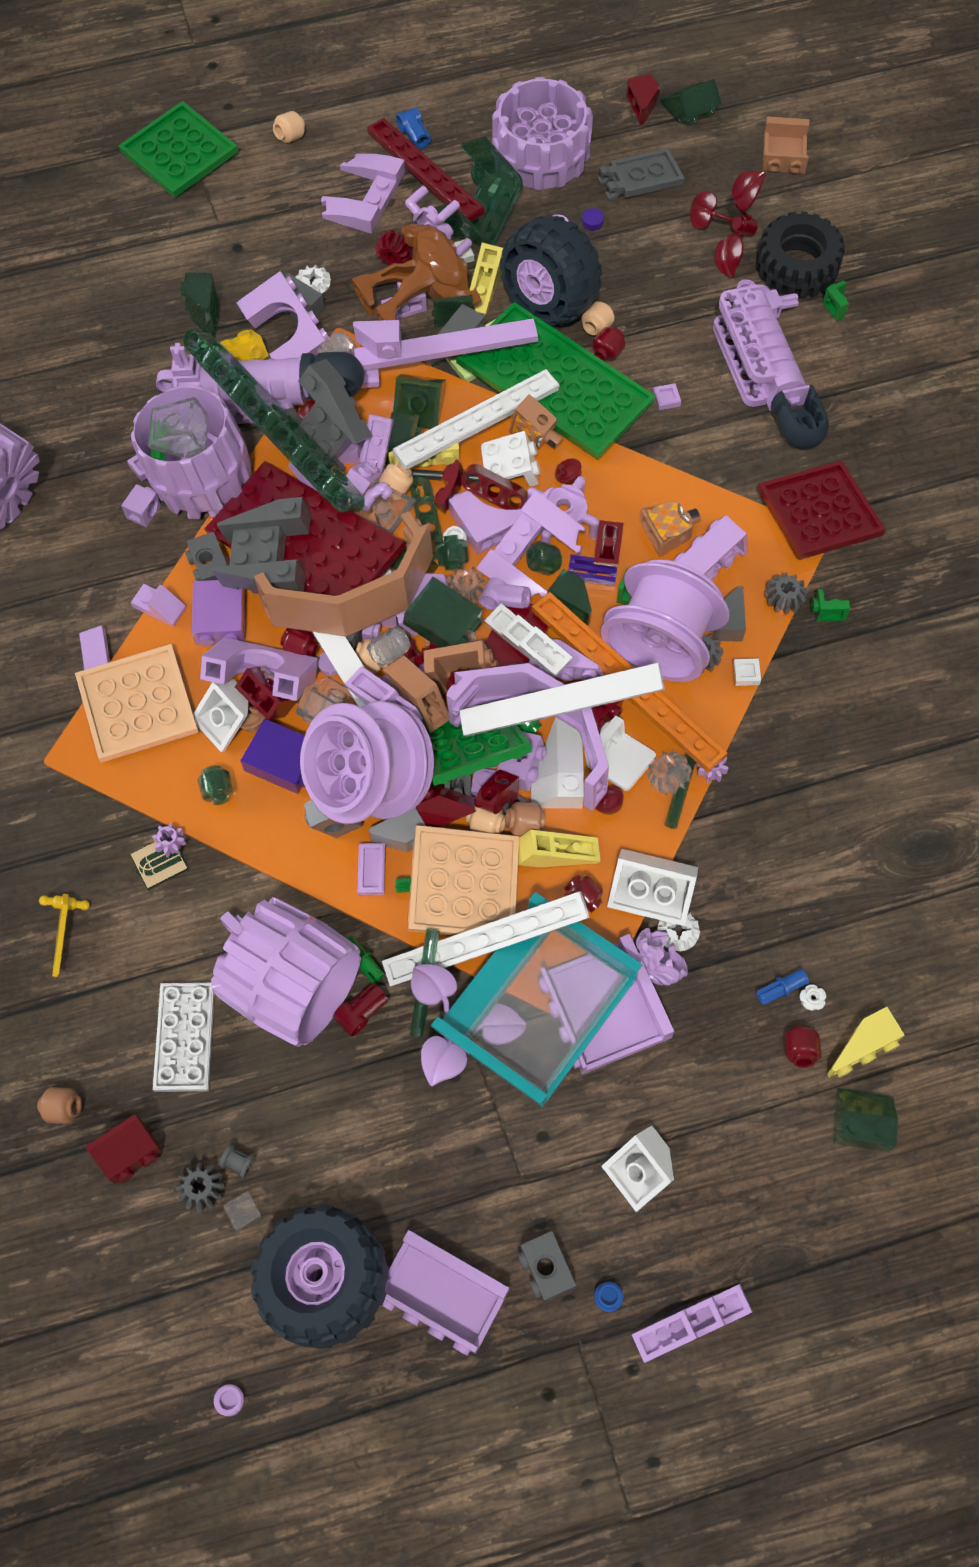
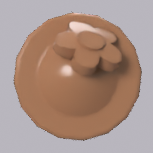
[240,706,266,732]

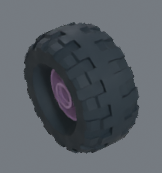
[500,215,603,326]
[251,1205,389,1349]

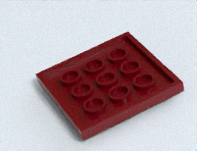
[757,460,886,560]

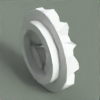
[295,265,331,294]
[657,913,700,951]

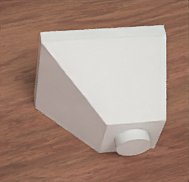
[193,679,248,752]
[602,1126,674,1212]

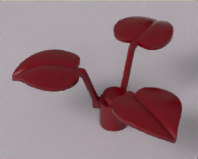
[690,171,766,278]

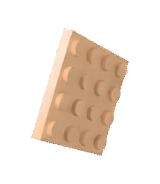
[75,644,199,763]
[407,825,519,935]

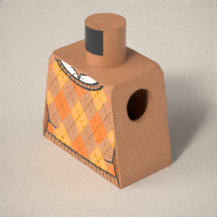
[509,394,563,450]
[639,501,701,557]

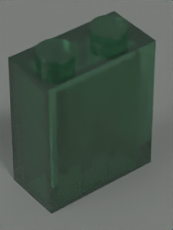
[403,577,483,648]

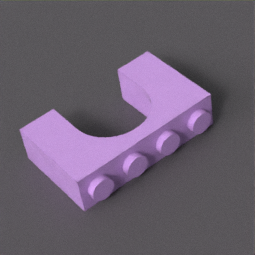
[236,271,332,359]
[200,637,318,701]

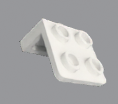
[481,431,541,487]
[585,716,656,791]

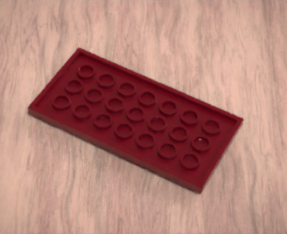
[204,461,406,596]

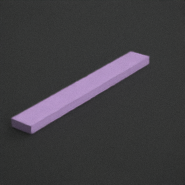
[354,318,538,371]

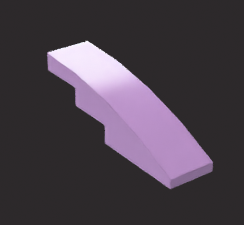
[632,1284,753,1363]

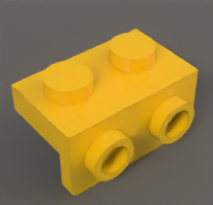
[212,330,268,361]

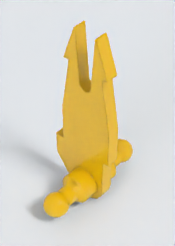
[39,894,90,977]

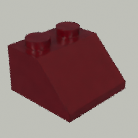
[85,1114,163,1184]

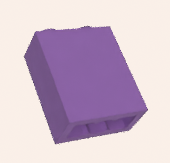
[192,580,246,646]

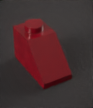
[626,74,660,125]
[594,520,624,567]
[416,786,476,828]

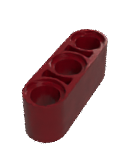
[461,464,527,510]

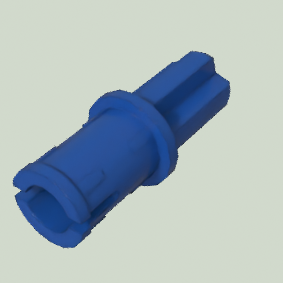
[756,969,809,1005]

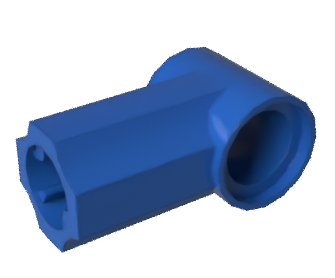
[396,107,431,150]

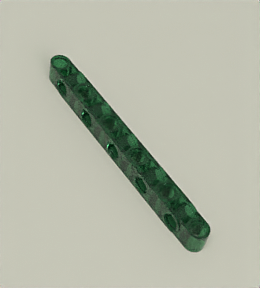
[183,329,365,513]

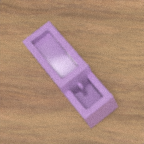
[345,666,423,720]

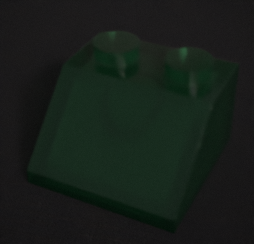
[660,79,722,124]
[180,272,219,339]
[392,374,446,429]
[833,1088,898,1153]

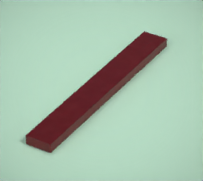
[367,118,485,224]

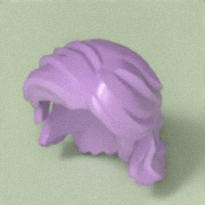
[636,928,688,985]

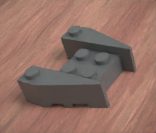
[265,359,372,478]
[212,497,311,594]

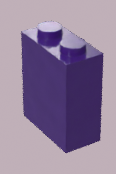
[240,719,305,794]

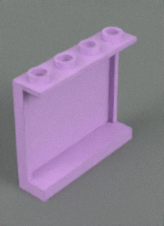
[537,934,674,1074]

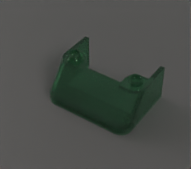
[435,136,523,246]

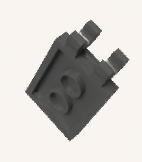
[597,148,685,201]

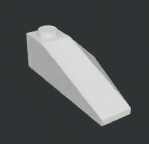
[531,717,584,809]

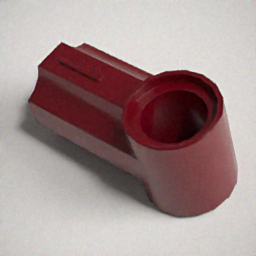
[333,983,389,1037]

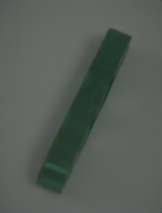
[410,477,444,560]

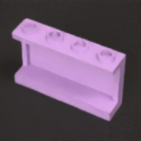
[383,1230,509,1356]

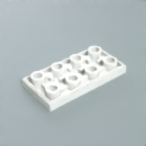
[153,983,215,1092]

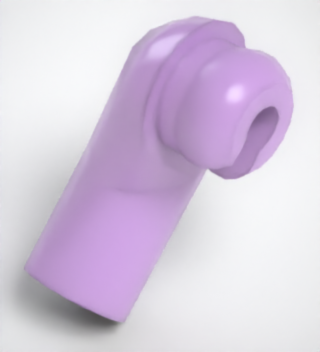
[358,482,393,511]

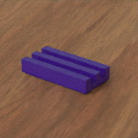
[567,555,617,586]

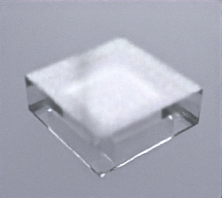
[223,1191,262,1232]

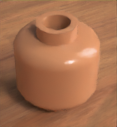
[505,802,545,836]
[37,1087,82,1124]

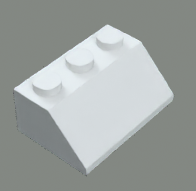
[607,849,698,926]

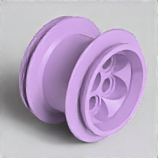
[601,560,730,682]
[300,701,434,824]

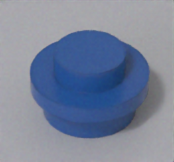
[594,1282,623,1312]

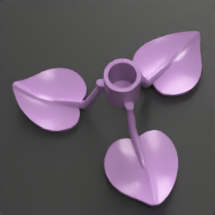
[411,964,527,1086]

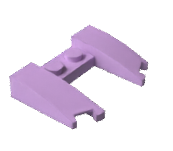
[321,154,405,234]
[477,490,586,598]

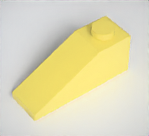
[470,243,503,315]
[518,830,601,867]

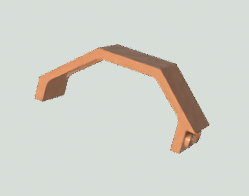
[254,511,433,637]

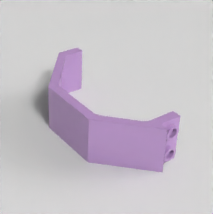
[446,663,609,811]

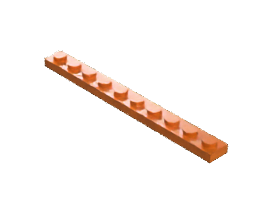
[532,592,727,773]

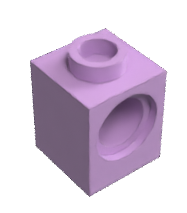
[121,484,161,527]

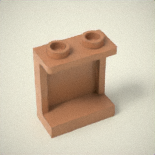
[763,117,809,174]
[424,640,500,695]

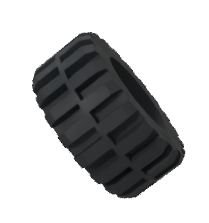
[756,211,845,299]

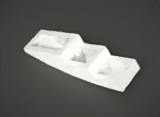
[484,603,573,677]

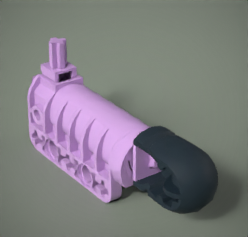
[712,280,829,449]
[156,343,364,424]

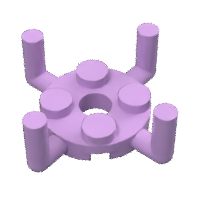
[405,186,472,257]
[527,476,599,551]

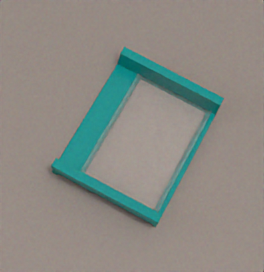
[431,892,643,1108]

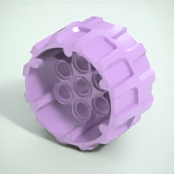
[492,77,593,191]

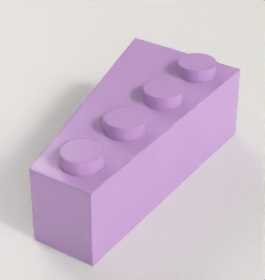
[674,515,748,581]

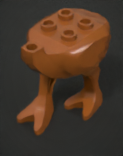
[351,224,482,321]

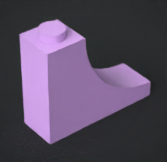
[449,491,523,555]

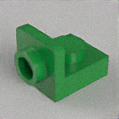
[822,281,849,321]
[811,589,850,622]

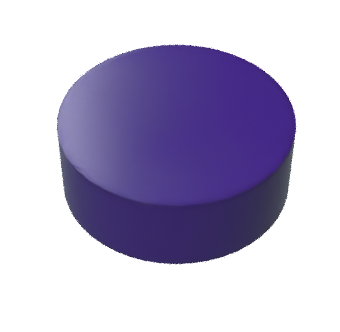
[582,208,604,230]

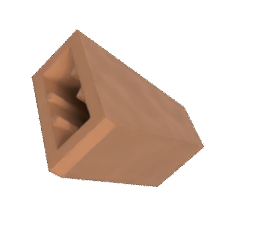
[383,655,449,733]

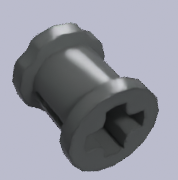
[219,1143,256,1179]

